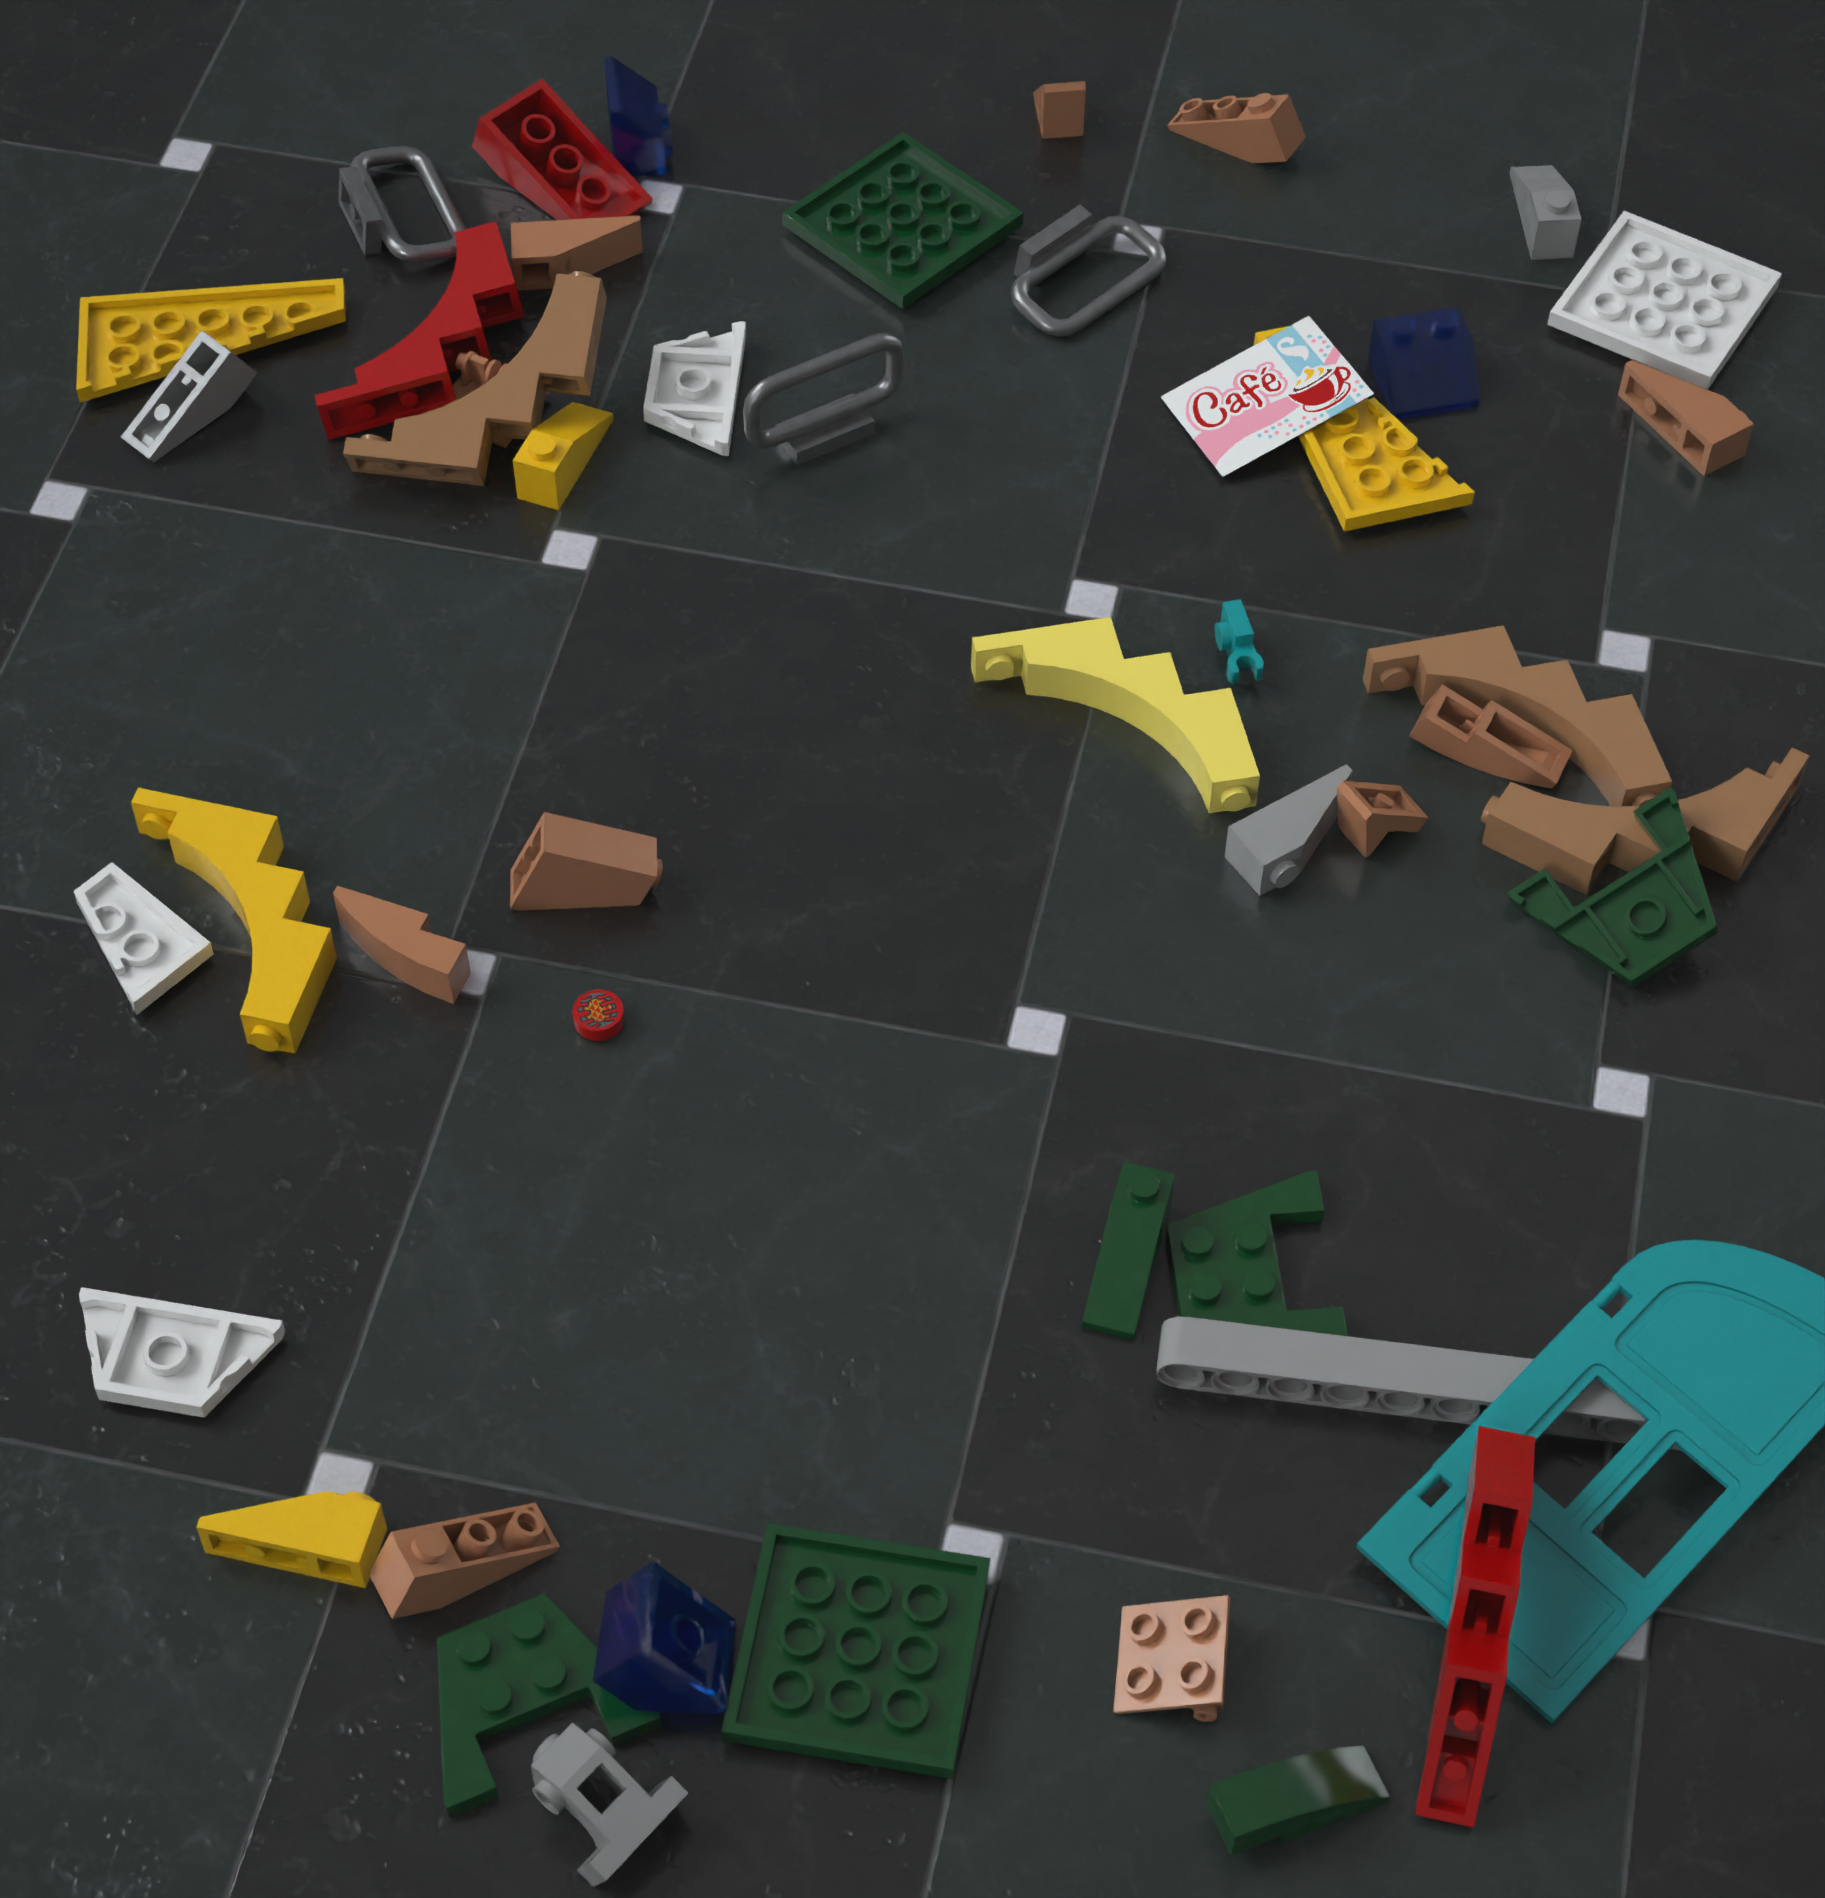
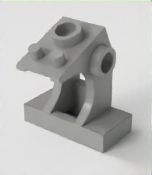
[531,1722,688,1887]

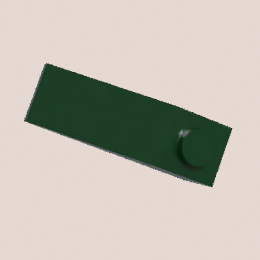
[1082,1161,1175,1340]

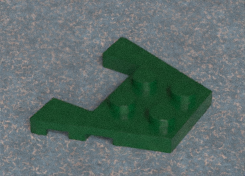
[1507,787,1718,988]
[1166,1170,1348,1336]
[437,1593,662,1818]

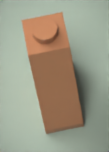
[510,812,663,911]

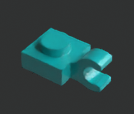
[1214,599,1264,685]

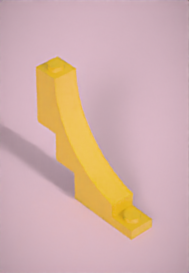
[131,788,337,1054]

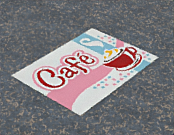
[1161,316,1374,477]

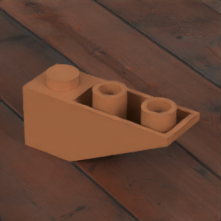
[1167,93,1306,163]
[511,215,643,291]
[369,1502,560,1619]

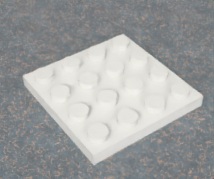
[1547,211,1782,390]

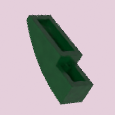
[1206,1745,1390,1856]

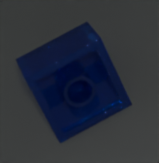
[604,56,673,177]
[1368,307,1480,419]
[593,1561,736,1714]

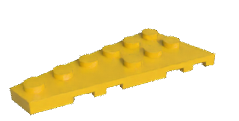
[76,278,346,403]
[1254,326,1475,532]

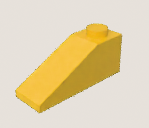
[513,402,614,511]
[196,1491,387,1588]

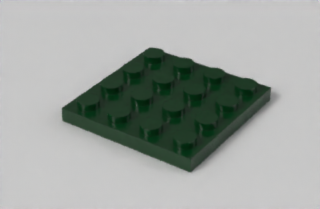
[782,132,1024,309]
[722,1522,991,1779]

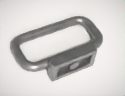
[338,146,467,263]
[1011,204,1166,337]
[743,333,904,465]

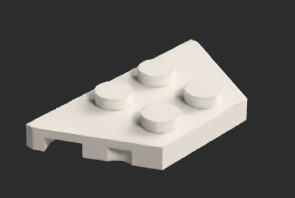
[643,321,746,456]
[79,1287,285,1418]

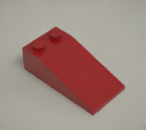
[472,78,653,220]

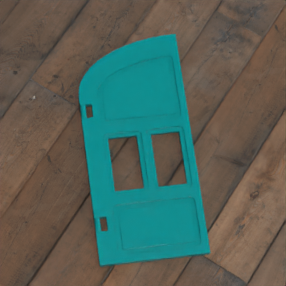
[1356,1240,1825,1724]

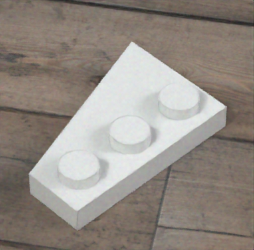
[74,862,214,1015]

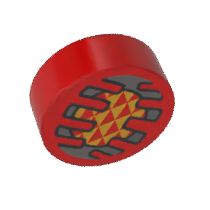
[572,989,624,1041]

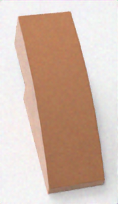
[1409,684,1573,788]
[333,886,471,1004]

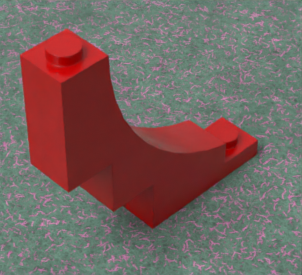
[314,221,524,440]
[1415,1426,1535,1828]

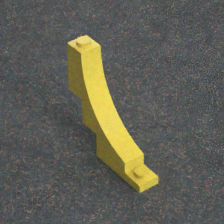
[971,617,1260,814]

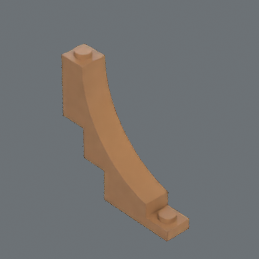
[343,271,607,486]
[1363,625,1672,806]
[1480,748,1810,895]

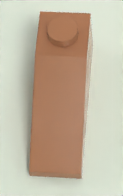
[1618,360,1754,476]

